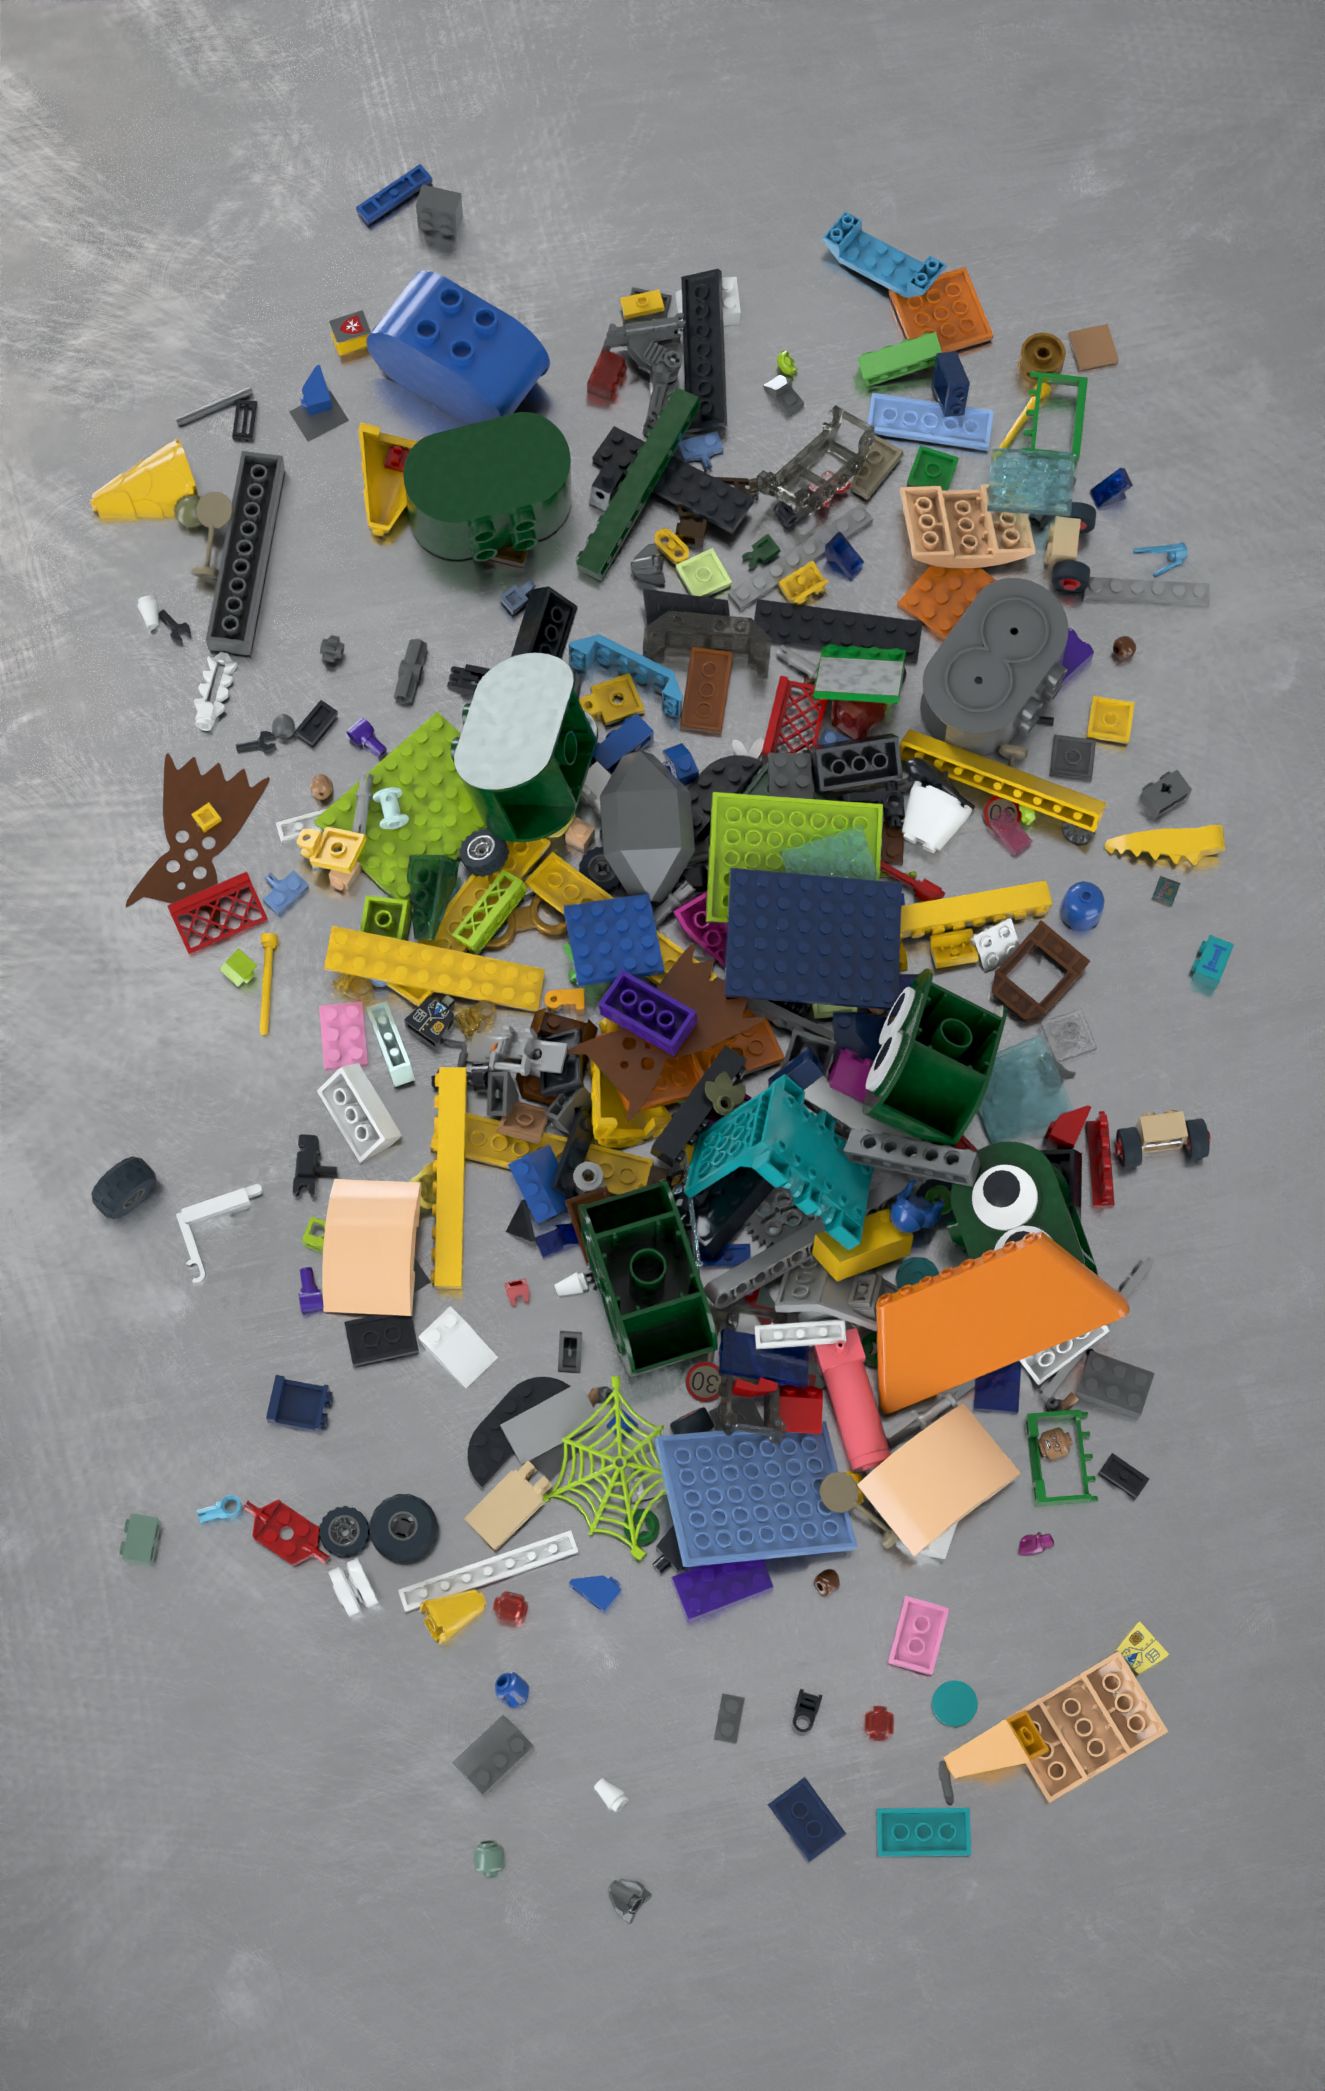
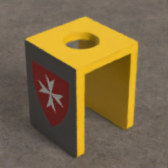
[329,310,371,356]

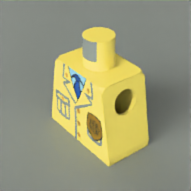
[1114,1621,1170,1677]

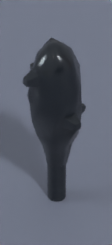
[906,758,975,811]

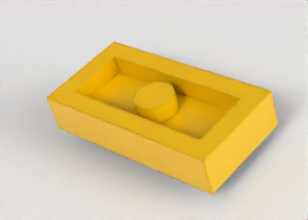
[620,289,664,320]

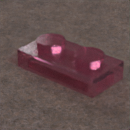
[988,808,1033,855]

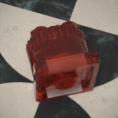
[831,700,885,739]

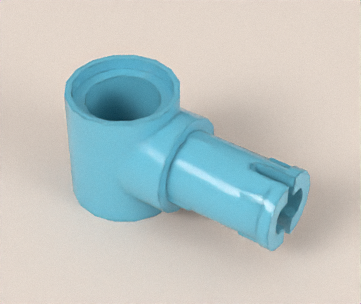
[197,1495,243,1524]

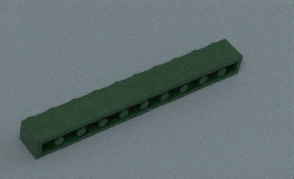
[576,387,701,581]

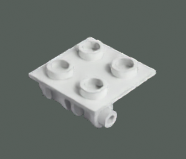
[970,918,1020,973]
[622,1450,667,1503]

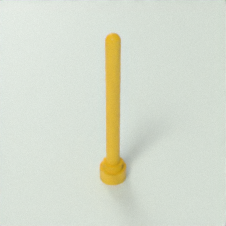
[992,383,1052,463]
[260,933,278,1035]

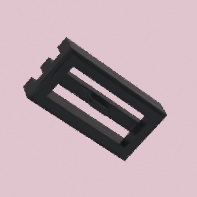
[232,399,258,441]

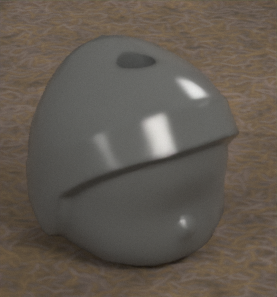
[272,714,295,738]

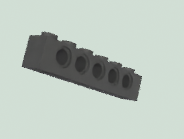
[844,1128,981,1187]

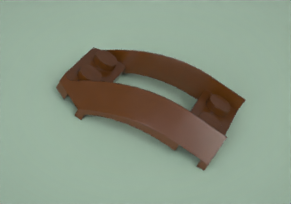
[992,920,1091,1020]
[515,1007,598,1104]

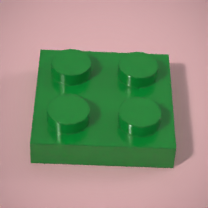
[907,445,959,491]

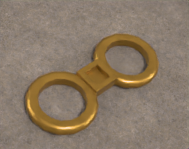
[484,895,567,949]

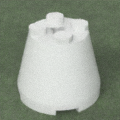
[902,781,972,854]

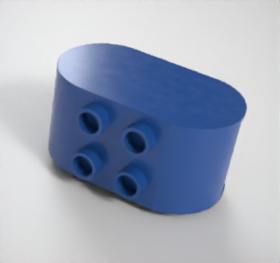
[366,271,550,425]

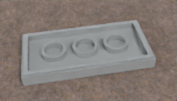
[500,1382,600,1465]

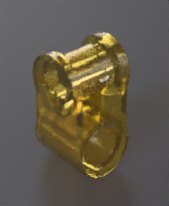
[331,973,374,1003]
[454,1000,497,1037]

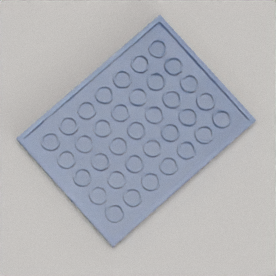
[655,1421,857,1567]

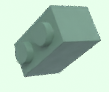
[119,1513,161,1566]

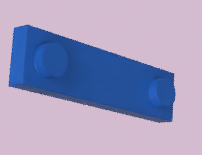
[356,164,433,225]

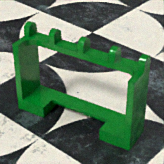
[1022,372,1088,463]
[1025,1409,1098,1507]

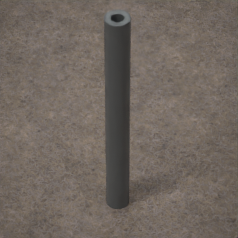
[175,387,253,427]

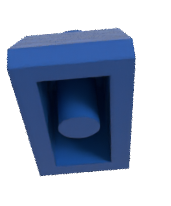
[300,365,332,416]
[663,743,699,786]
[569,1575,622,1614]

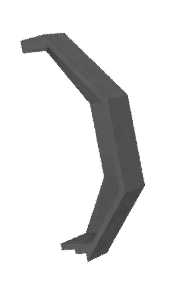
[599,751,695,903]

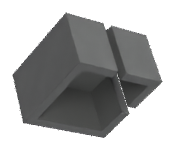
[416,185,463,235]

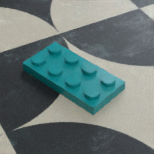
[876,1808,971,1857]

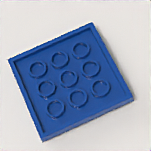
[563,894,664,986]

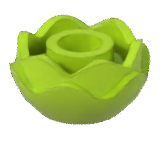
[776,350,798,375]
[1019,805,1036,825]

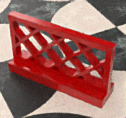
[762,676,828,766]
[167,871,268,954]

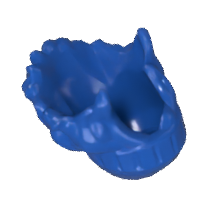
[890,1180,944,1233]

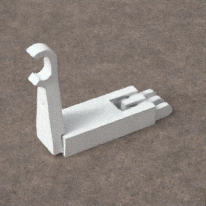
[176,1184,262,1283]

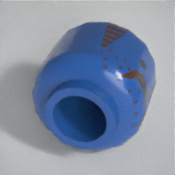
[495,1672,529,1707]

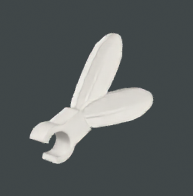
[732,738,764,782]

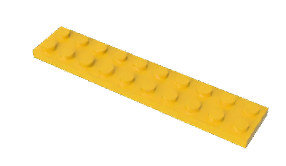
[386,838,551,1007]
[525,852,718,986]
[324,926,545,1012]
[430,1112,654,1196]

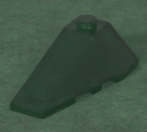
[407,855,459,940]

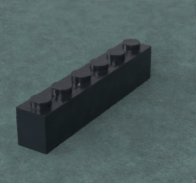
[650,1045,747,1167]

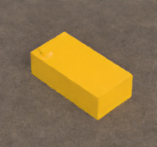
[812,1208,914,1282]

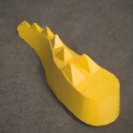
[1104,825,1226,866]

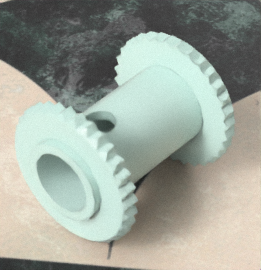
[373,787,409,829]

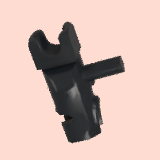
[292,1134,338,1198]

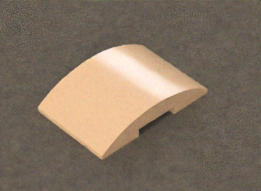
[900,483,1036,568]
[322,1179,422,1316]
[857,1403,1021,1557]
[1001,1651,1168,1803]

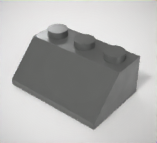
[452,1715,534,1797]

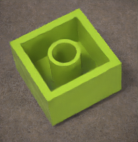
[360,895,413,941]

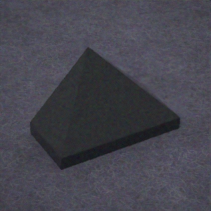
[505,1199,536,1247]

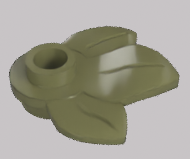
[705,1071,746,1115]

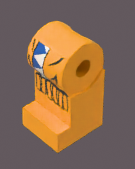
[544,988,585,1015]

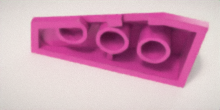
[673,891,727,968]

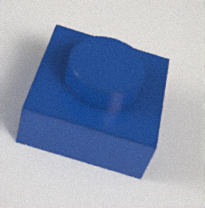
[606,1409,638,1442]

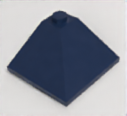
[832,1012,887,1062]

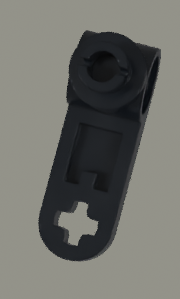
[839,782,905,830]

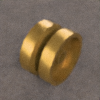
[1018,332,1066,385]

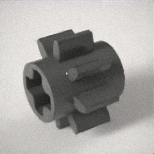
[320,635,345,662]

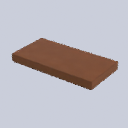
[680,647,733,734]

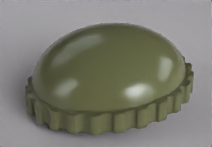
[174,494,202,528]

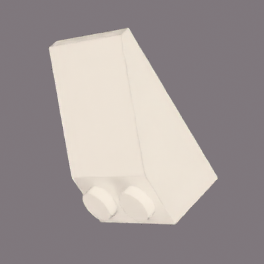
[675,276,741,330]
[418,1306,498,1389]

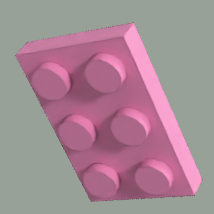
[319,1002,368,1070]
[888,1596,950,1676]

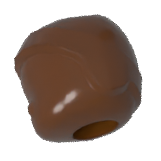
[1113,636,1136,659]
[814,1569,840,1596]

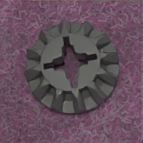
[1062,821,1097,843]

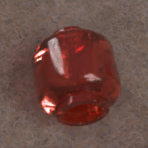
[493,1591,528,1623]
[864,1706,894,1741]

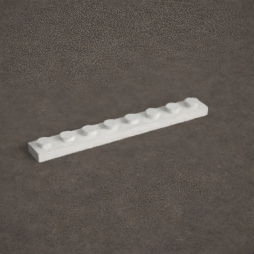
[398,1530,578,1613]

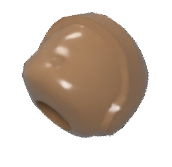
[310,774,333,800]

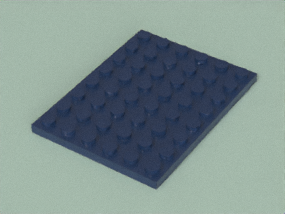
[724,868,902,1010]

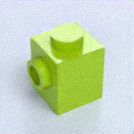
[219,948,258,987]

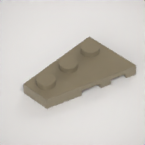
[850,432,904,500]

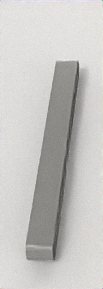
[704,1174,917,1309]

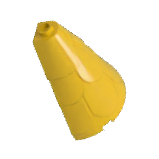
[358,422,423,536]
[90,439,200,519]
[590,1060,672,1148]

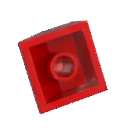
[1044,1105,1092,1150]
[776,1384,823,1434]

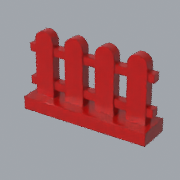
[1085,1111,1115,1208]

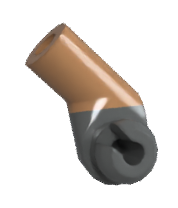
[587,1386,613,1407]
[1046,1392,1079,1412]

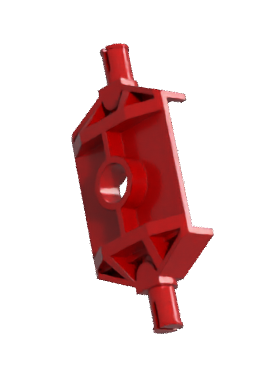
[243,1499,330,1566]

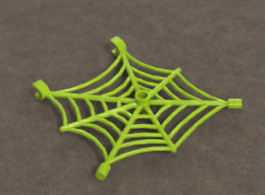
[542,1376,666,1560]

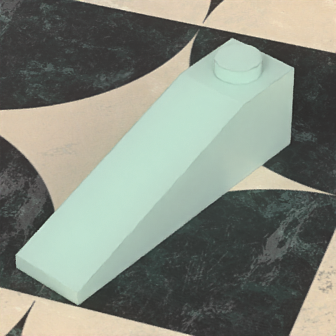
[366,1001,415,1087]

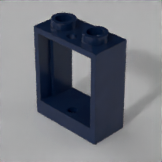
[931,352,970,417]
[768,1047,824,1090]

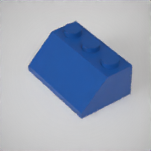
[508,1145,575,1224]

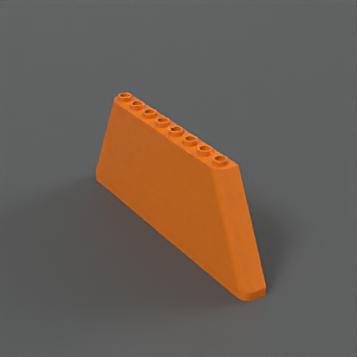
[876,1231,1130,1414]

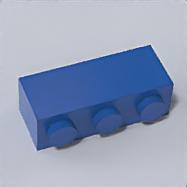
[591,713,654,774]

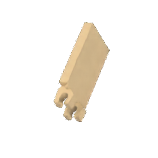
[464,1461,553,1551]

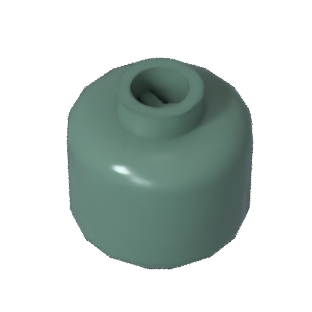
[473,1840,505,1877]

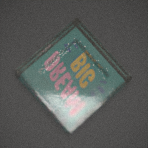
[1153,876,1180,904]

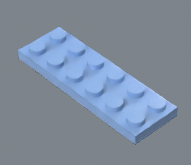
[866,393,994,451]

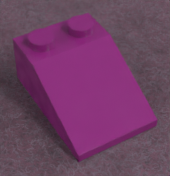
[828,1048,874,1103]

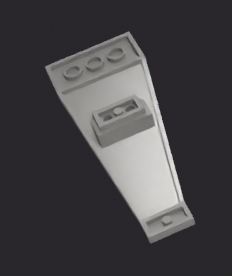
[775,1257,900,1331]

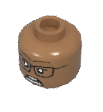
[1038,1427,1073,1460]

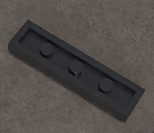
[550,1110,594,1198]

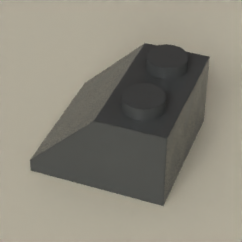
[782,1028,836,1077]

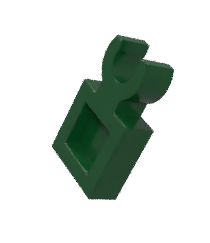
[742,534,781,570]

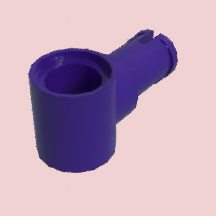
[346,717,387,758]
[298,1267,324,1313]

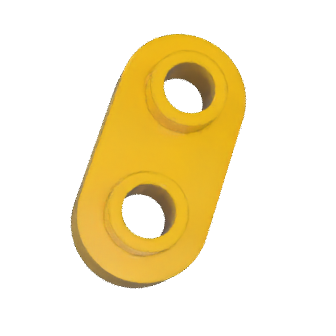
[654,528,689,565]

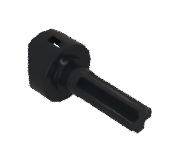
[431,1062,489,1092]

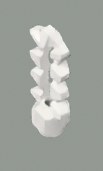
[194,652,237,731]

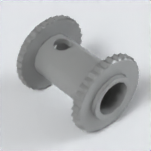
[573,1161,604,1195]

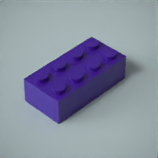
[598,970,698,1056]
[671,1559,774,1623]

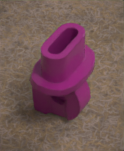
[1019,1532,1054,1555]

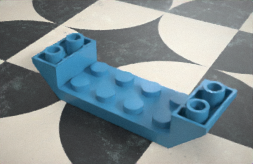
[822,211,947,298]
[569,634,683,718]

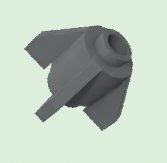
[631,543,666,585]
[608,1879,652,1924]

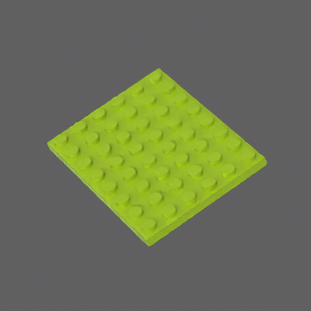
[314,711,486,903]
[706,792,883,923]

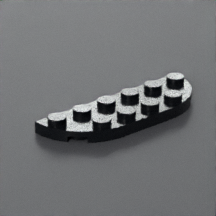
[687,755,763,844]
[467,1377,571,1489]

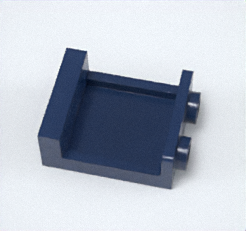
[266,1375,333,1433]

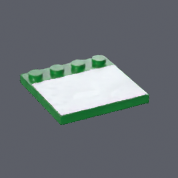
[814,645,906,704]

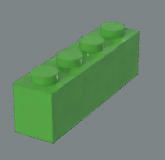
[857,332,942,387]

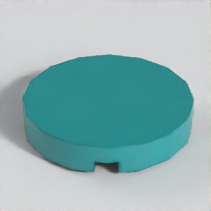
[895,1257,939,1288]
[932,1680,978,1727]

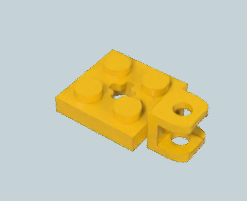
[579,673,645,726]
[296,826,367,874]

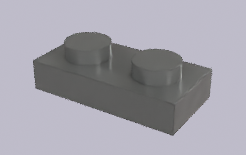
[714,1693,745,1744]

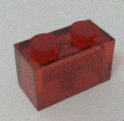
[587,349,627,401]

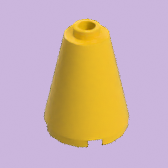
[420,1589,486,1644]

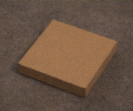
[1068,324,1119,371]
[497,1101,549,1144]

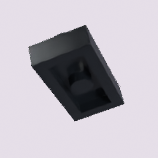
[295,700,338,746]
[1099,1453,1150,1498]

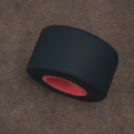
[670,1407,714,1435]

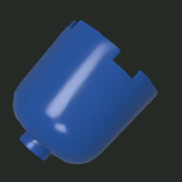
[1059,881,1105,932]

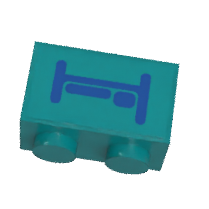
[1191,935,1234,989]

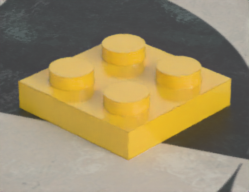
[1086,696,1135,744]

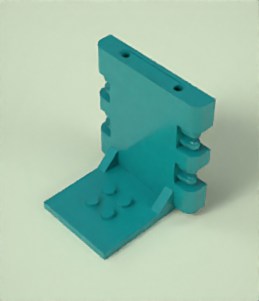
[684,1074,873,1250]

